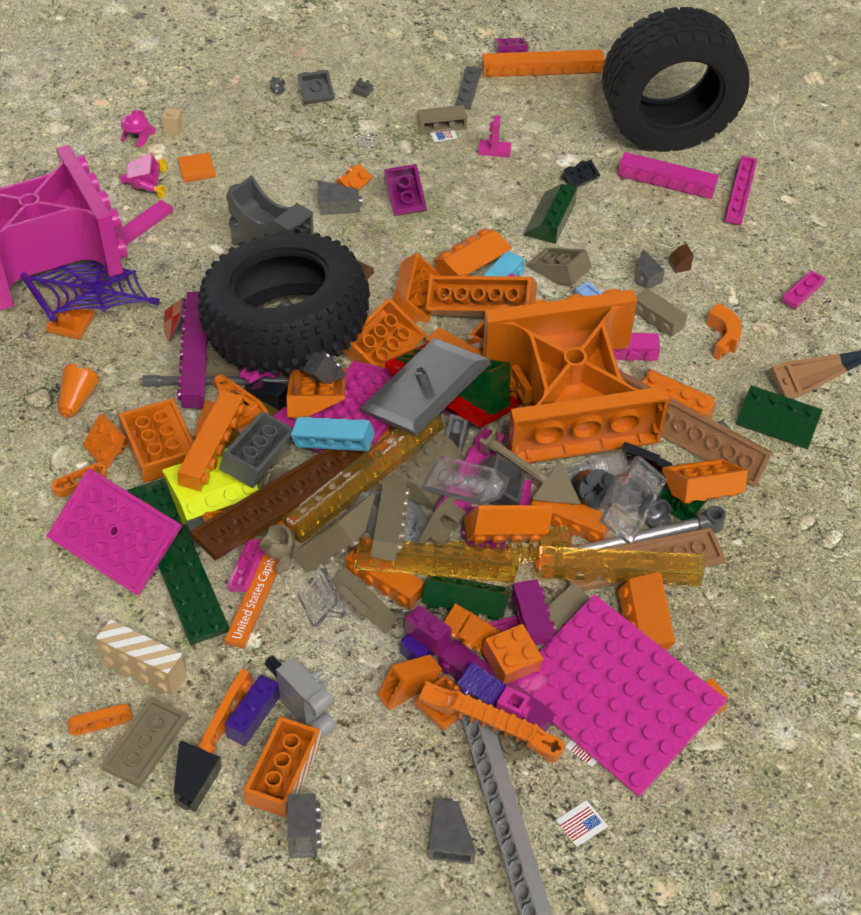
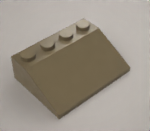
[292,493,375,573]

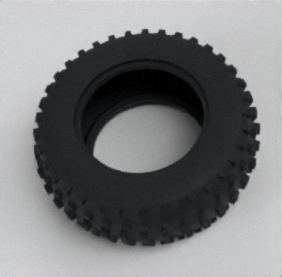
[198,231,370,375]

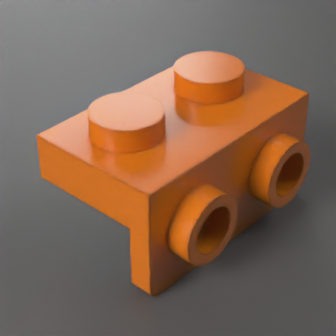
[336,163,373,191]

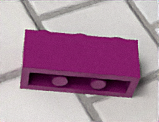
[512,579,556,645]

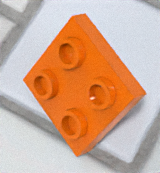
[46,299,95,340]
[83,414,128,468]
[414,675,465,732]

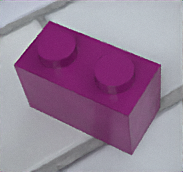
[405,605,451,655]

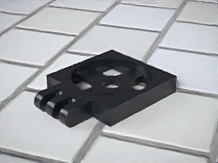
[621,441,672,473]

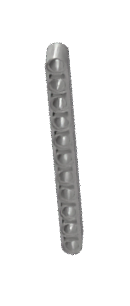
[462,715,552,915]

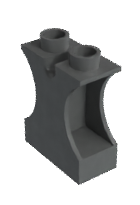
[226,175,314,246]

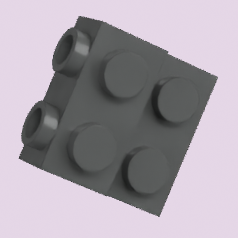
[297,70,335,104]

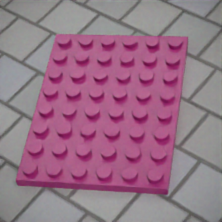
[513,594,726,798]

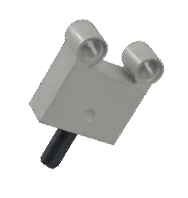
[264,657,337,739]

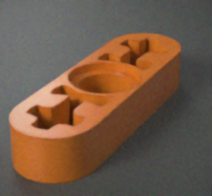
[52,463,107,497]
[67,704,132,736]

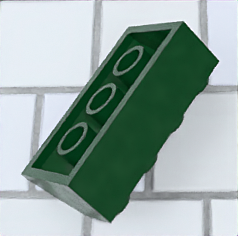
[524,184,577,244]
[736,385,823,450]
[422,573,511,620]

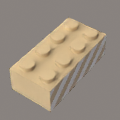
[95,619,187,696]

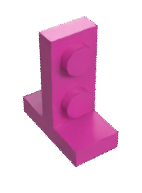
[478,115,512,158]

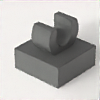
[353,77,374,98]

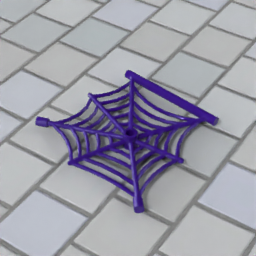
[20,261,160,321]

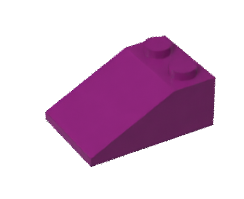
[384,164,427,216]

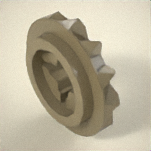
[498,732,531,762]

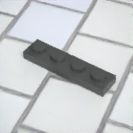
[455,66,481,110]

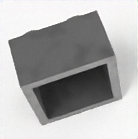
[475,453,526,505]

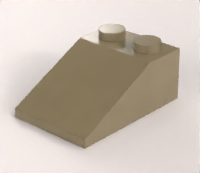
[527,247,592,286]

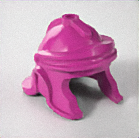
[121,110,156,147]

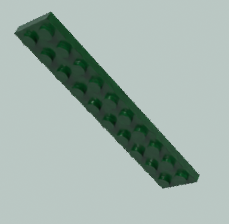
[127,478,229,646]

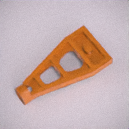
[213,374,269,432]
[197,668,254,754]

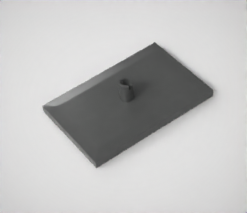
[360,338,491,436]

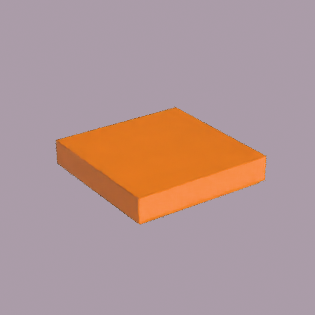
[177,152,216,182]

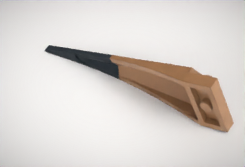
[770,350,861,399]

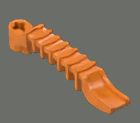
[418,681,564,763]

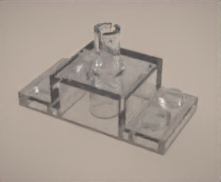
[599,456,667,544]

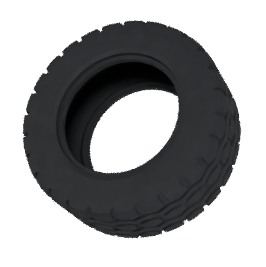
[602,7,750,152]

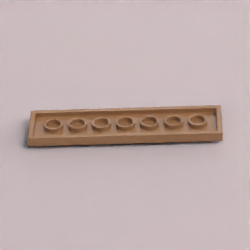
[559,528,725,591]

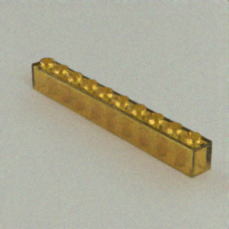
[282,414,444,543]

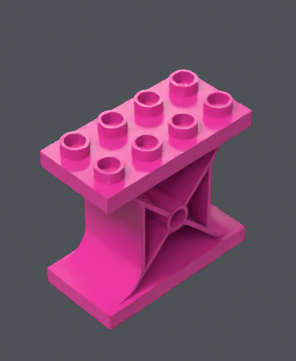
[0,145,128,310]

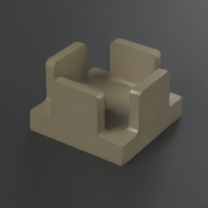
[419,495,466,549]

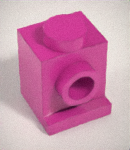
[496,686,532,719]

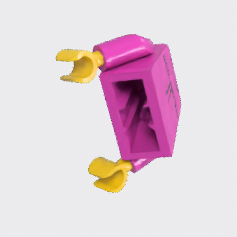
[120,153,167,199]

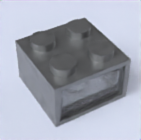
[287,793,322,858]

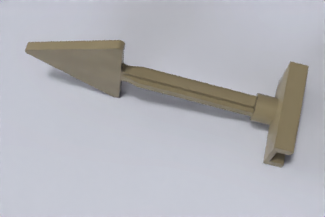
[479,426,580,505]

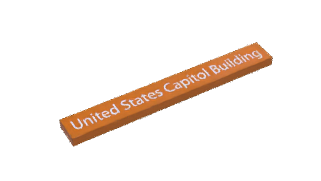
[225,515,300,649]

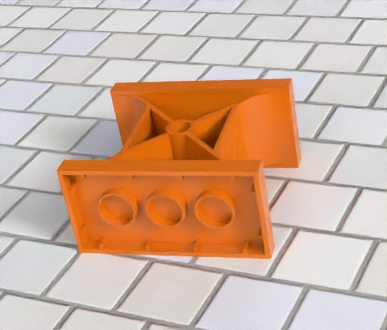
[483,289,670,463]

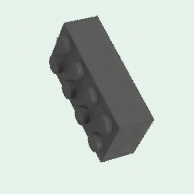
[219,411,293,488]

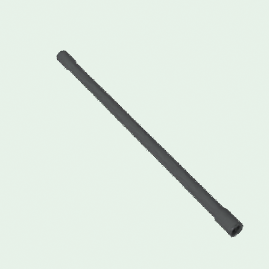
[142,375,290,386]

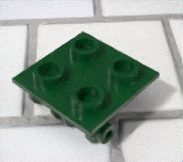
[659,488,708,521]

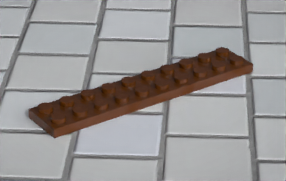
[190,449,372,561]

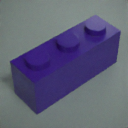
[225,674,280,747]

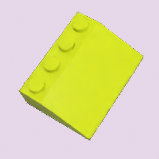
[162,448,259,525]

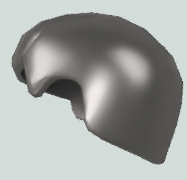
[643,498,673,528]

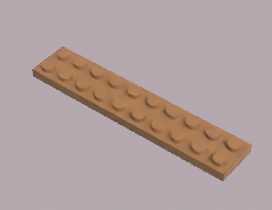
[619,370,773,487]

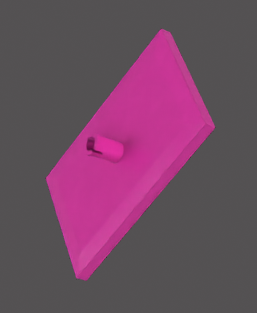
[309,361,393,445]
[46,468,183,595]

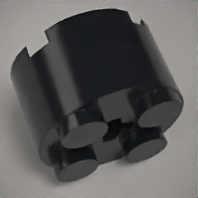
[571,469,616,509]

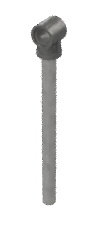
[555,506,726,562]

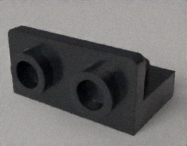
[560,160,601,188]

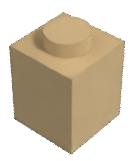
[162,108,183,135]

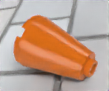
[57,364,100,418]

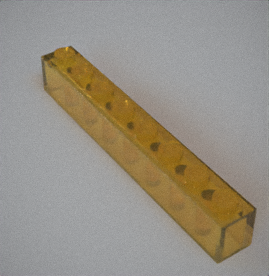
[353,537,519,583]
[538,546,704,587]

